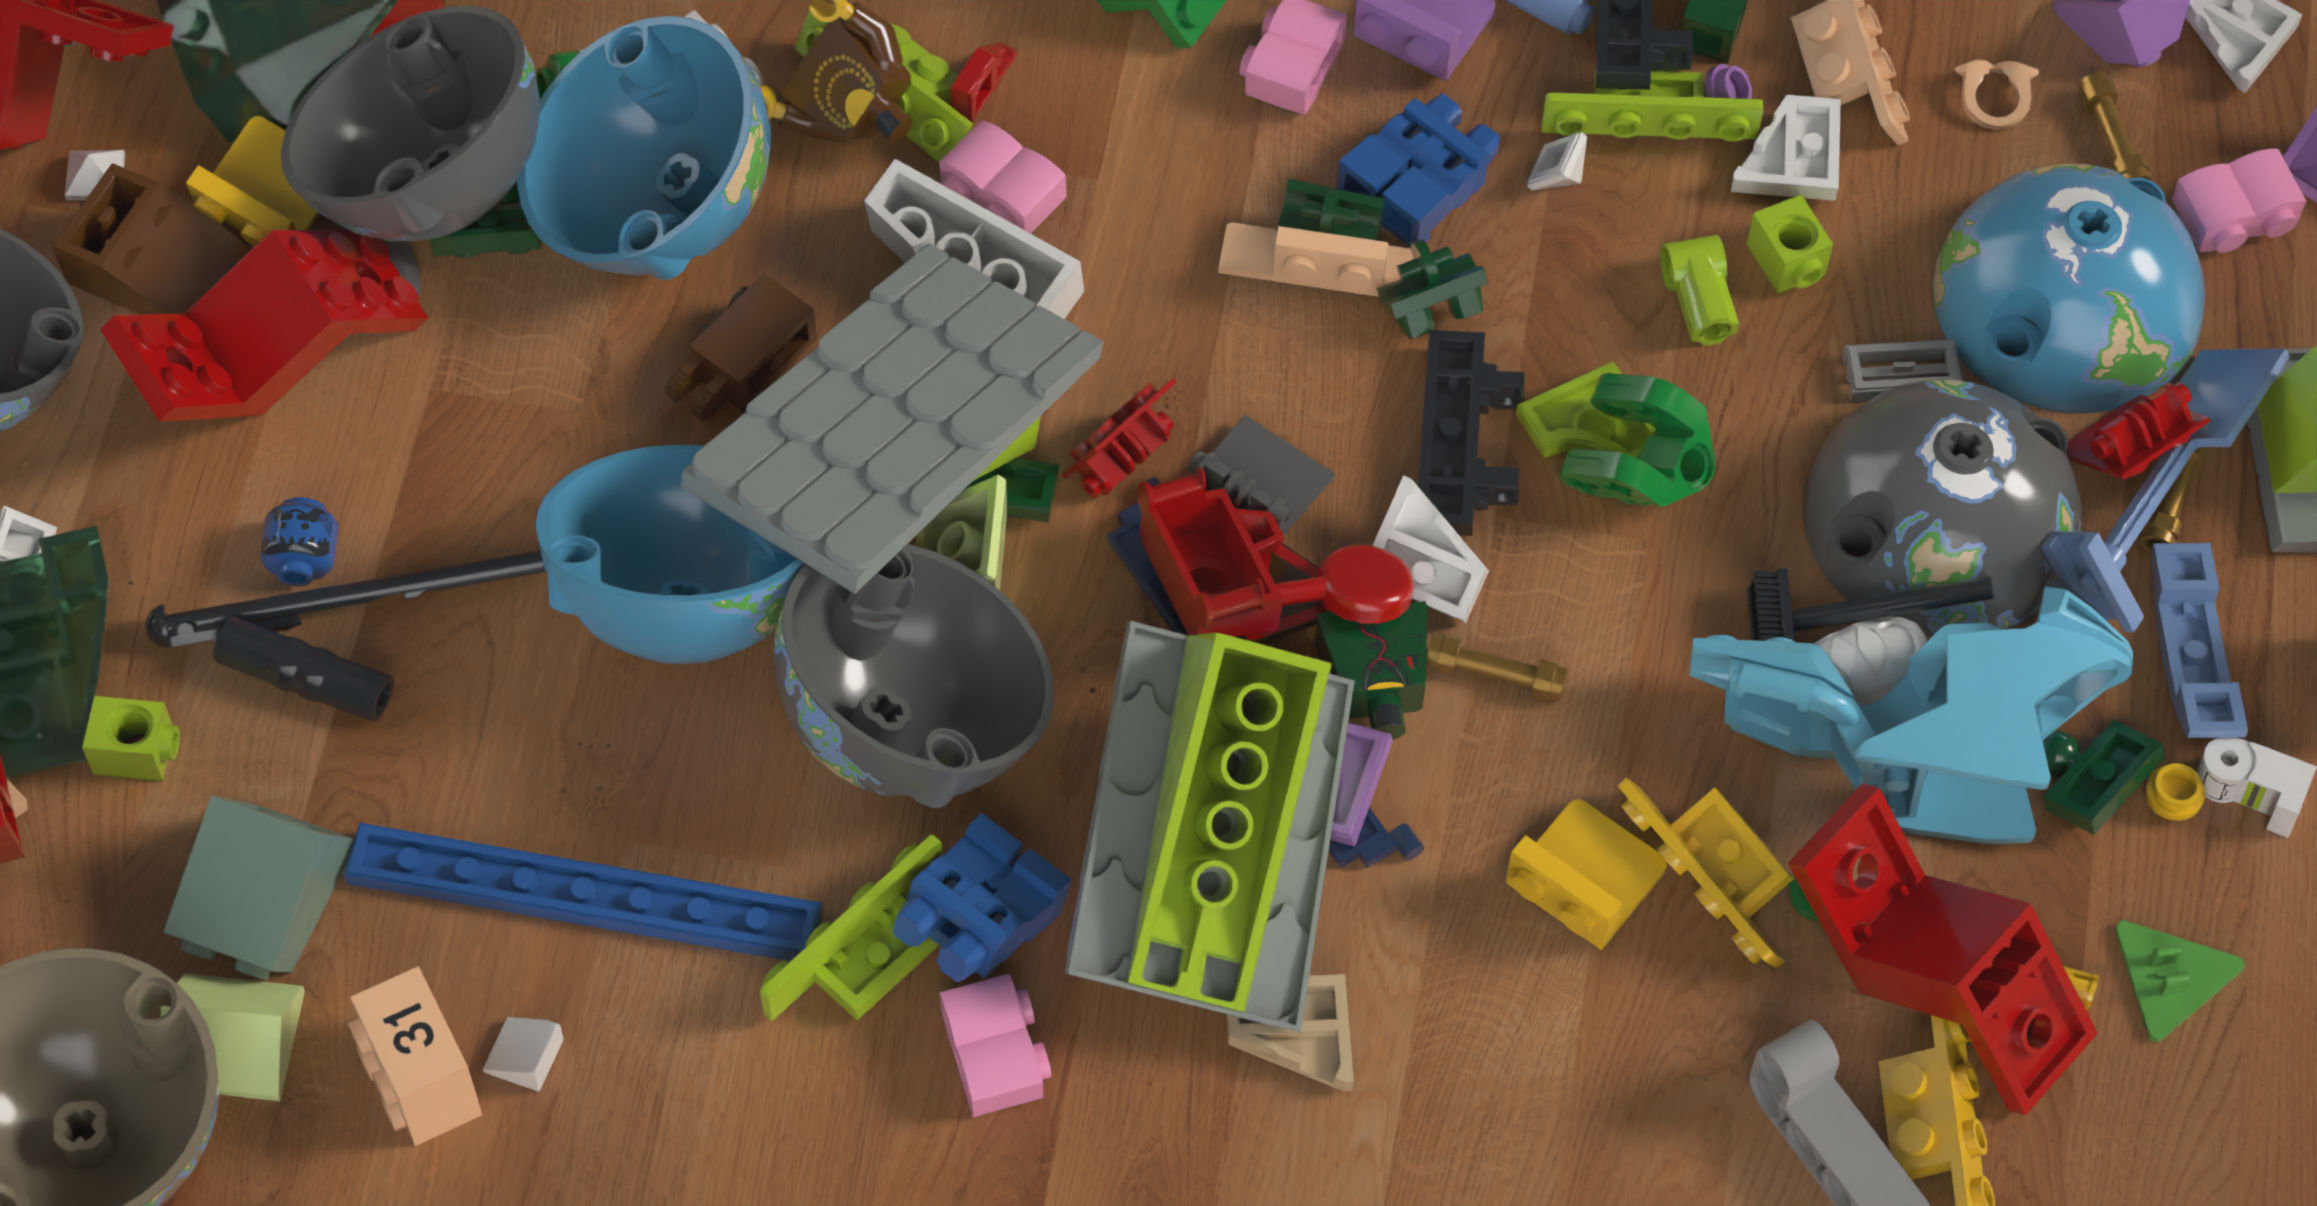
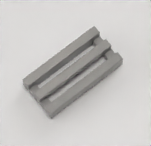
[1842,339,1962,403]

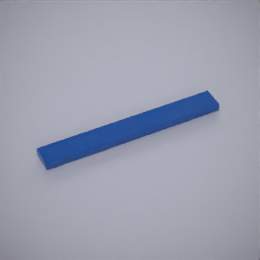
[344,822,823,961]

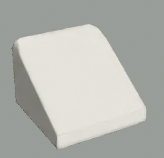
[0,506,58,579]
[483,1017,564,1092]

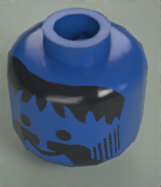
[260,497,339,587]

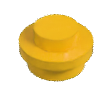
[2145,763,2205,821]

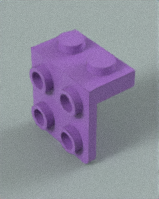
[1353,0,1495,82]

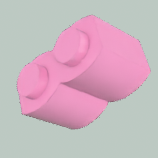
[1240,0,1347,115]
[939,120,1067,234]
[2171,149,2306,253]
[940,974,1051,1117]

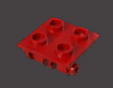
[1062,378,1177,498]
[2066,382,2210,480]

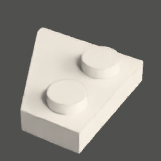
[2185,0,2302,93]
[1731,95,1841,201]
[1373,475,1489,623]

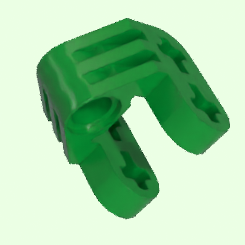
[1558,373,1715,507]

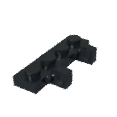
[1596,0,1693,90]
[1418,330,1525,536]

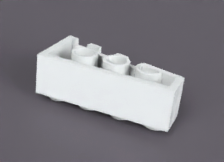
[864,159,1084,319]

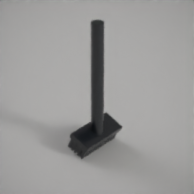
[1747,568,1995,642]

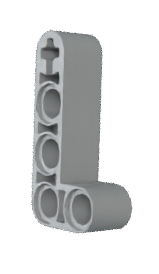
[1749,1019,1931,1206]

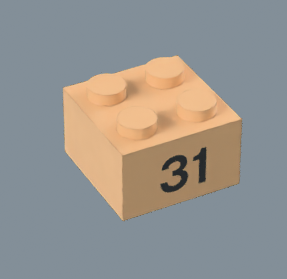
[347,966,482,1146]

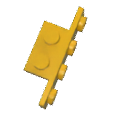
[1617,778,1794,969]
[1878,1015,1995,1206]

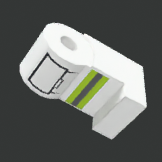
[2196,737,2317,838]

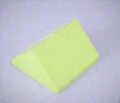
[915,475,1007,591]
[161,973,305,1101]

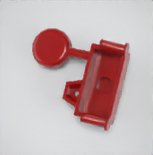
[1138,467,1414,637]

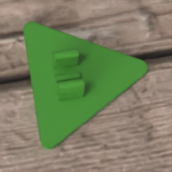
[2115,920,2245,1042]

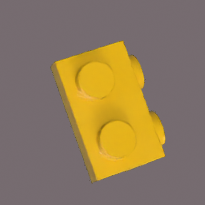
[186,116,320,247]
[1506,799,1667,950]

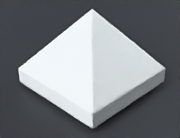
[1527,132,1587,191]
[65,150,125,201]

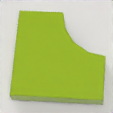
[1516,361,1656,459]

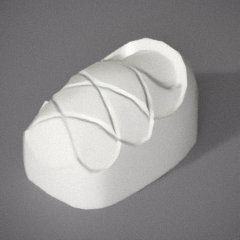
[1814,616,1928,706]

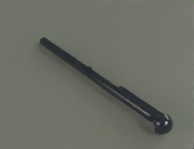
[145,551,545,648]

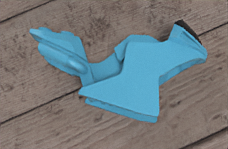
[1689,580,2133,844]

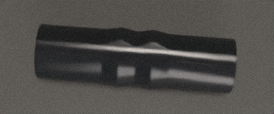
[213,616,394,722]

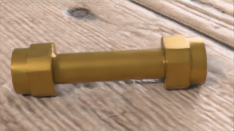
[2078,72,2152,181]
[2140,447,2209,554]
[1426,633,1568,702]

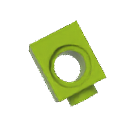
[1746,194,1834,294]
[82,696,180,781]

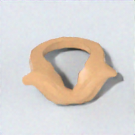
[1955,59,2039,130]

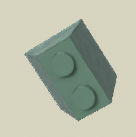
[163,795,354,980]

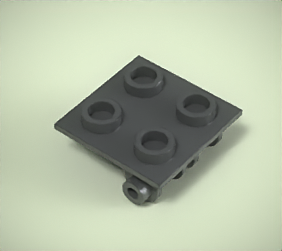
[1188,415,1335,535]

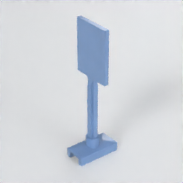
[2040,348,2290,632]

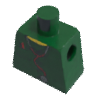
[1314,601,1427,740]

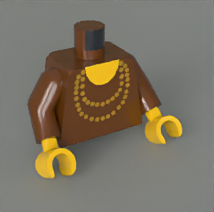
[760,0,913,144]

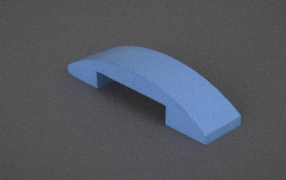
[2151,543,2248,738]

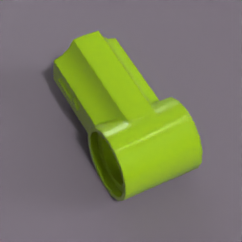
[1660,235,1739,346]

